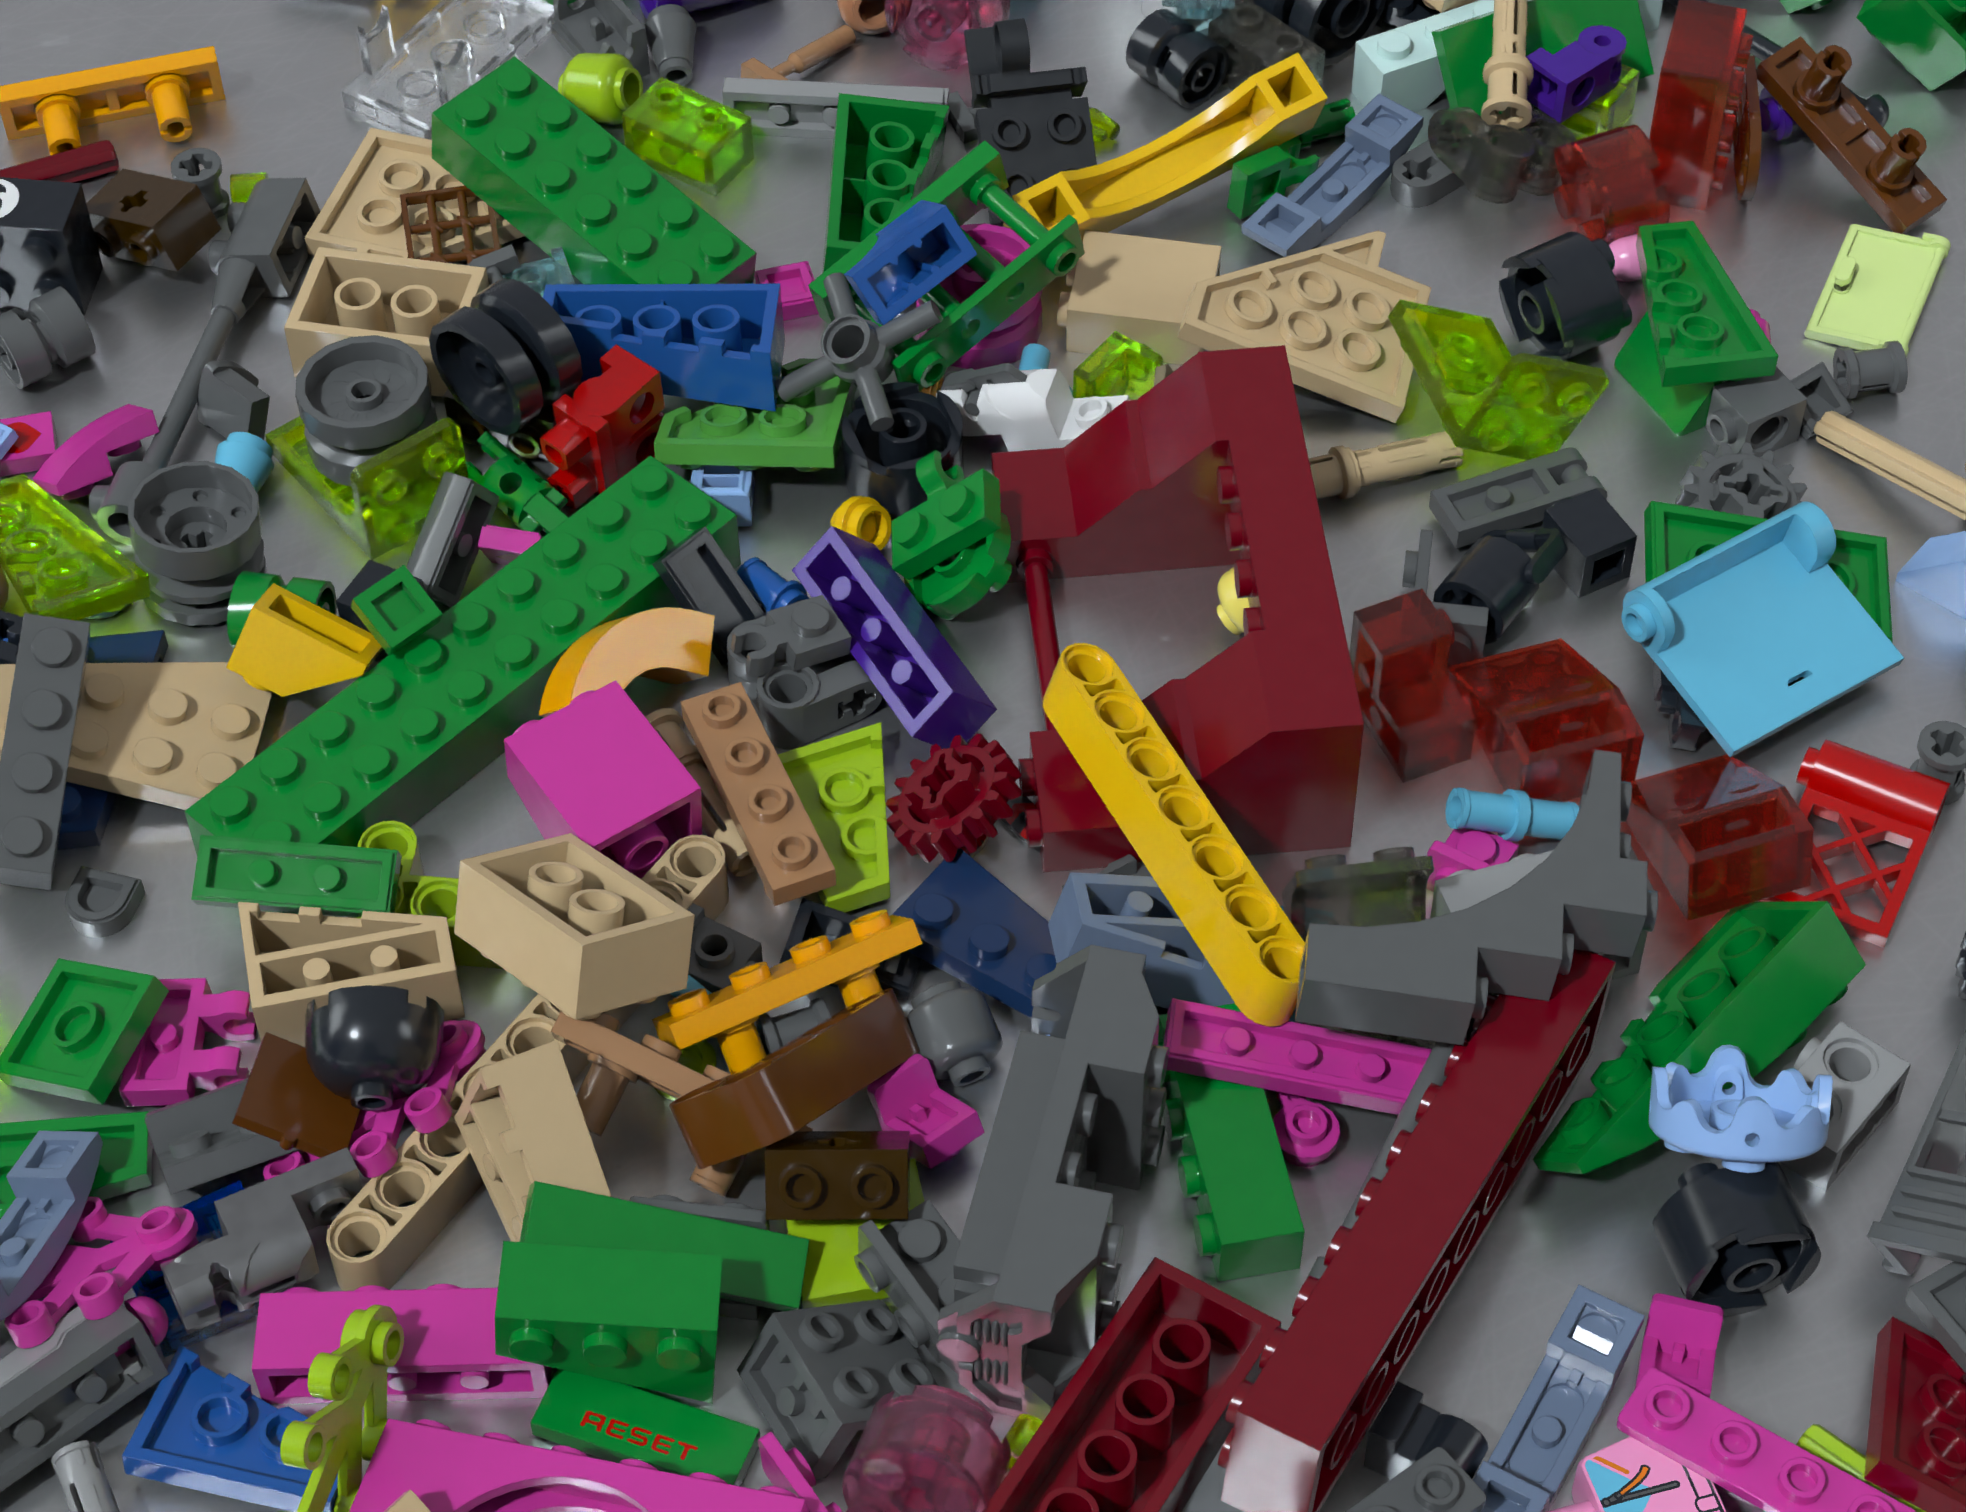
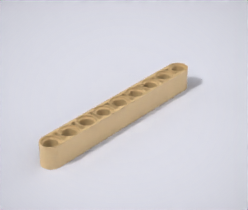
[326,835,729,1291]

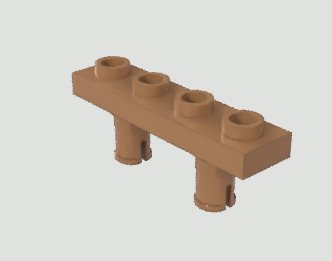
[681,682,836,906]
[551,1011,813,1198]

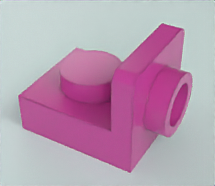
[1423,828,1519,892]

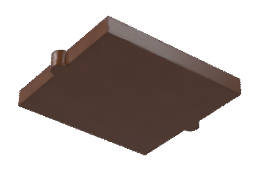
[232,1032,360,1158]

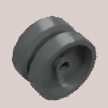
[295,335,439,488]

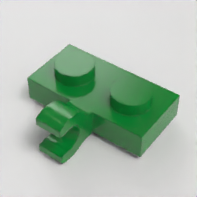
[891,450,1001,580]

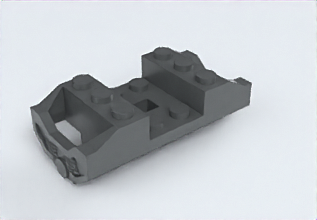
[936,945,1169,1422]

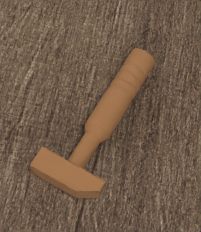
[741,25,856,80]

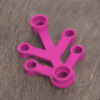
[263,1020,486,1181]
[4,1197,198,1349]

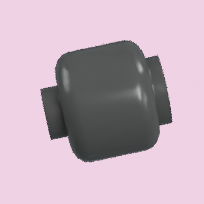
[906,981,1003,1087]

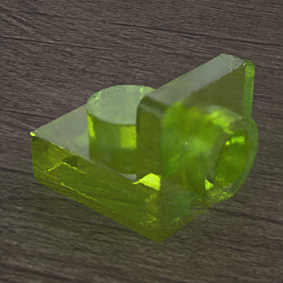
[1073,331,1163,398]

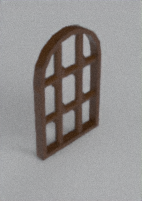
[1730,55,1762,201]
[400,185,503,285]

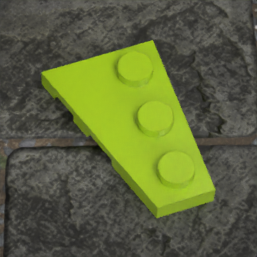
[778,722,890,913]

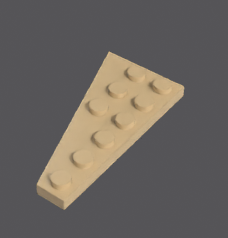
[0,662,274,810]

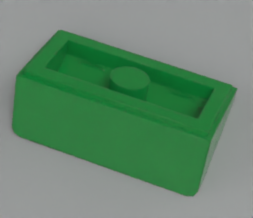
[1614,311,1723,436]

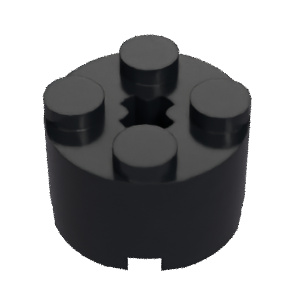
[1499,232,1632,367]
[842,382,964,521]
[1652,1162,1821,1317]

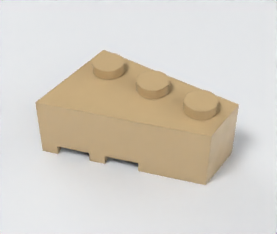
[238,902,465,1047]
[454,1040,612,1242]

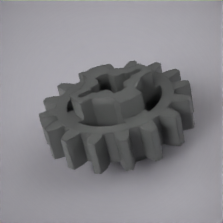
[1675,442,1808,519]

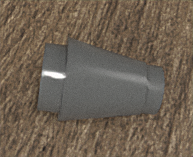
[644,4,697,88]

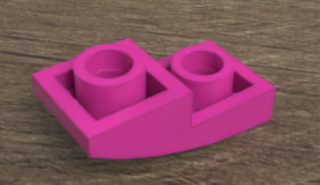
[33,404,159,500]

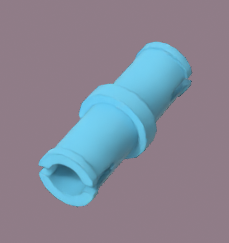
[1445,787,1579,842]

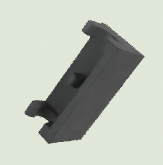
[551,0,650,77]

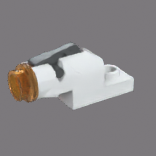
[920,363,1131,452]

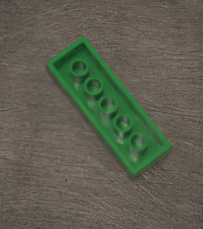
[432,56,757,284]

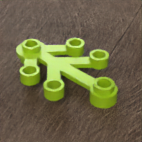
[278,1304,404,1512]

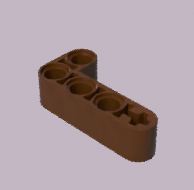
[669,988,920,1169]

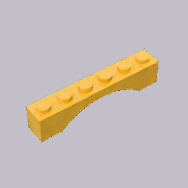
[1003,52,1328,242]

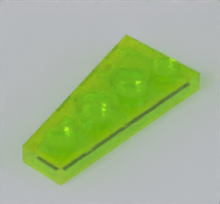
[0,474,150,621]

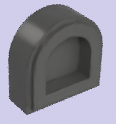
[65,866,145,938]

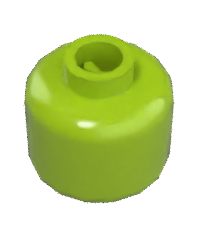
[558,53,643,125]

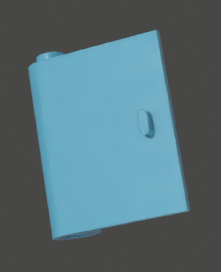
[1621,502,1904,758]

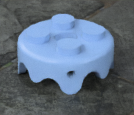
[1649,1045,1833,1173]

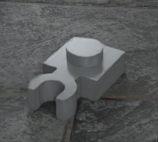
[730,595,852,676]

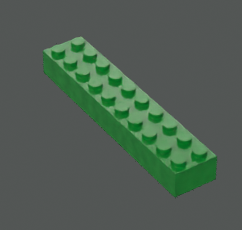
[184,456,741,914]

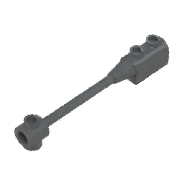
[89,178,320,545]

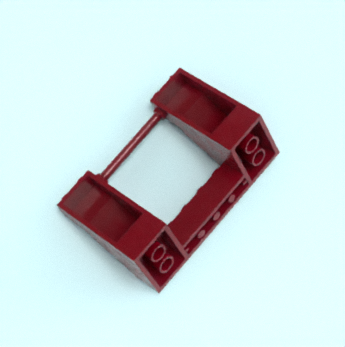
[992,345,1364,873]

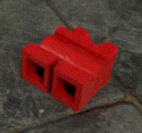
[539,344,665,509]

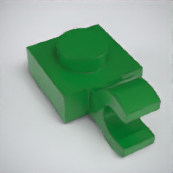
[1227,138,1320,219]

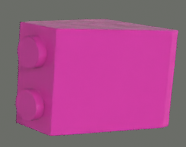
[504,680,702,879]

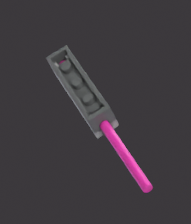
[0,1296,169,1492]

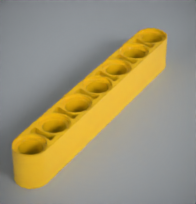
[1042,643,1305,1027]

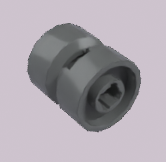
[0,286,96,389]

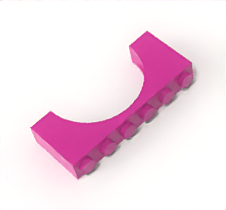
[349,1418,809,1512]

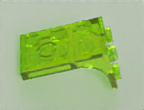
[1388,299,1609,460]
[265,416,469,560]

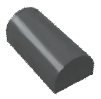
[406,472,499,608]

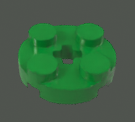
[904,512,1012,620]

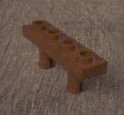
[1756,36,1947,234]

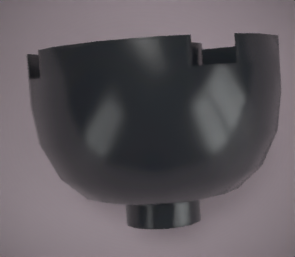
[304,985,444,1111]

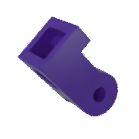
[1526,25,1627,124]

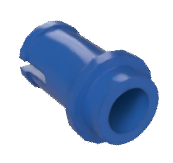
[737,557,809,614]

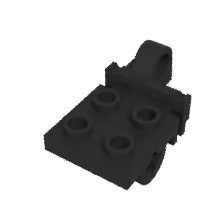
[964,18,1097,224]

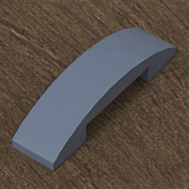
[1241,94,1424,257]
[0,1130,103,1322]
[1473,1284,1645,1512]

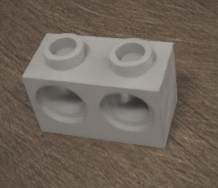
[1780,1021,1911,1191]

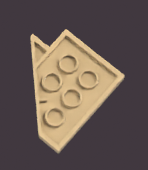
[305,128,525,258]
[1177,230,1431,423]

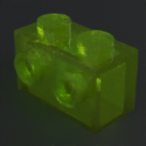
[622,77,754,197]

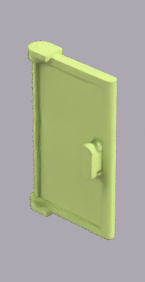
[1804,224,1951,357]

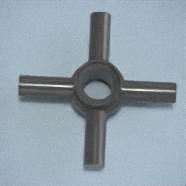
[775,272,943,432]

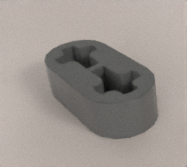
[1390,129,1483,208]

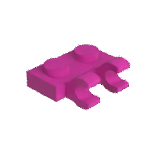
[119,978,257,1106]

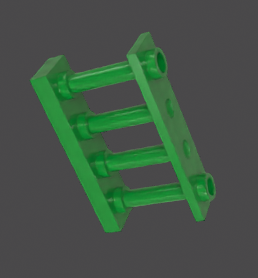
[808,140,1085,392]

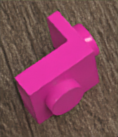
[867,1054,985,1169]
[1634,1293,1724,1398]

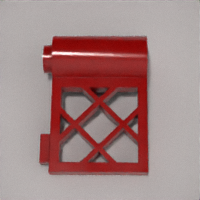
[1751,739,1951,948]

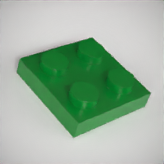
[0,958,169,1105]

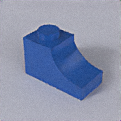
[844,199,977,325]

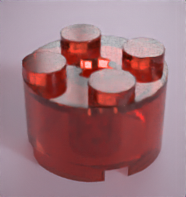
[1554,124,1670,245]

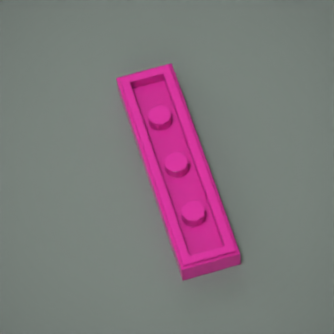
[1163,998,1432,1115]

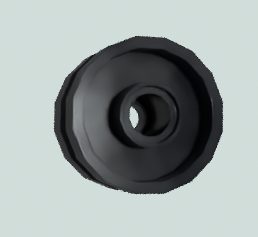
[1253,0,1386,67]
[429,277,583,436]

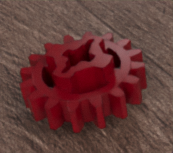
[886,733,1022,863]

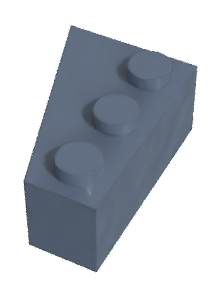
[1048,872,1235,1009]

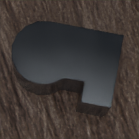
[1364,1381,1488,1479]

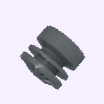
[128,461,266,626]

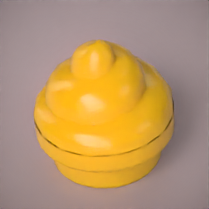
[830,496,892,550]

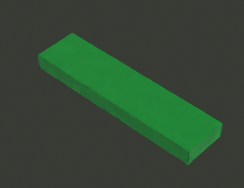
[519,1181,810,1311]

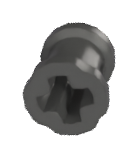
[171,148,230,219]
[1833,340,1908,399]
[1910,721,1966,805]
[756,997,831,1055]

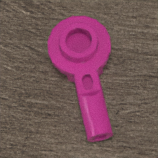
[1273,1091,1340,1167]

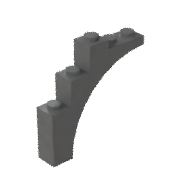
[1295,749,1658,1045]

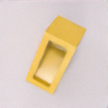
[226,583,382,697]

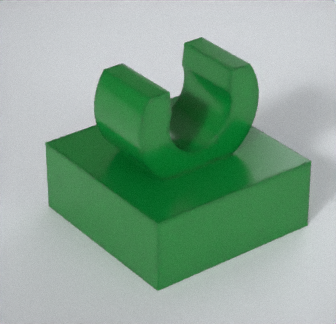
[351,565,443,656]

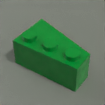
[495,1241,723,1404]

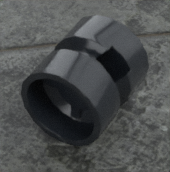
[1126,9,1229,109]

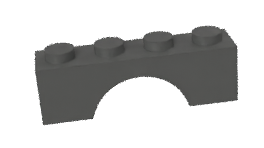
[0,613,90,890]

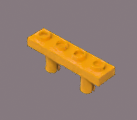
[0,46,226,155]
[652,909,922,1075]

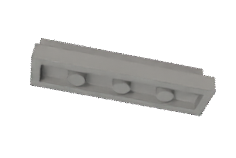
[722,77,949,139]

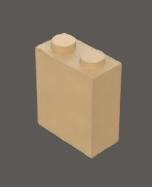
[1057,230,1222,365]

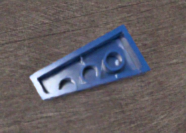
[543,283,785,412]

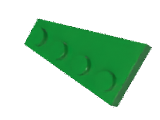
[1636,221,1778,387]

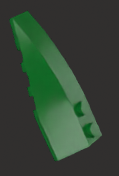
[1532,901,1866,1174]

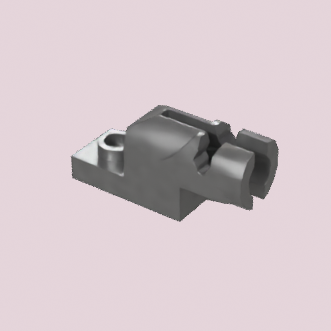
[160,1147,362,1334]

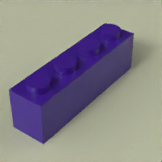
[792,526,997,749]

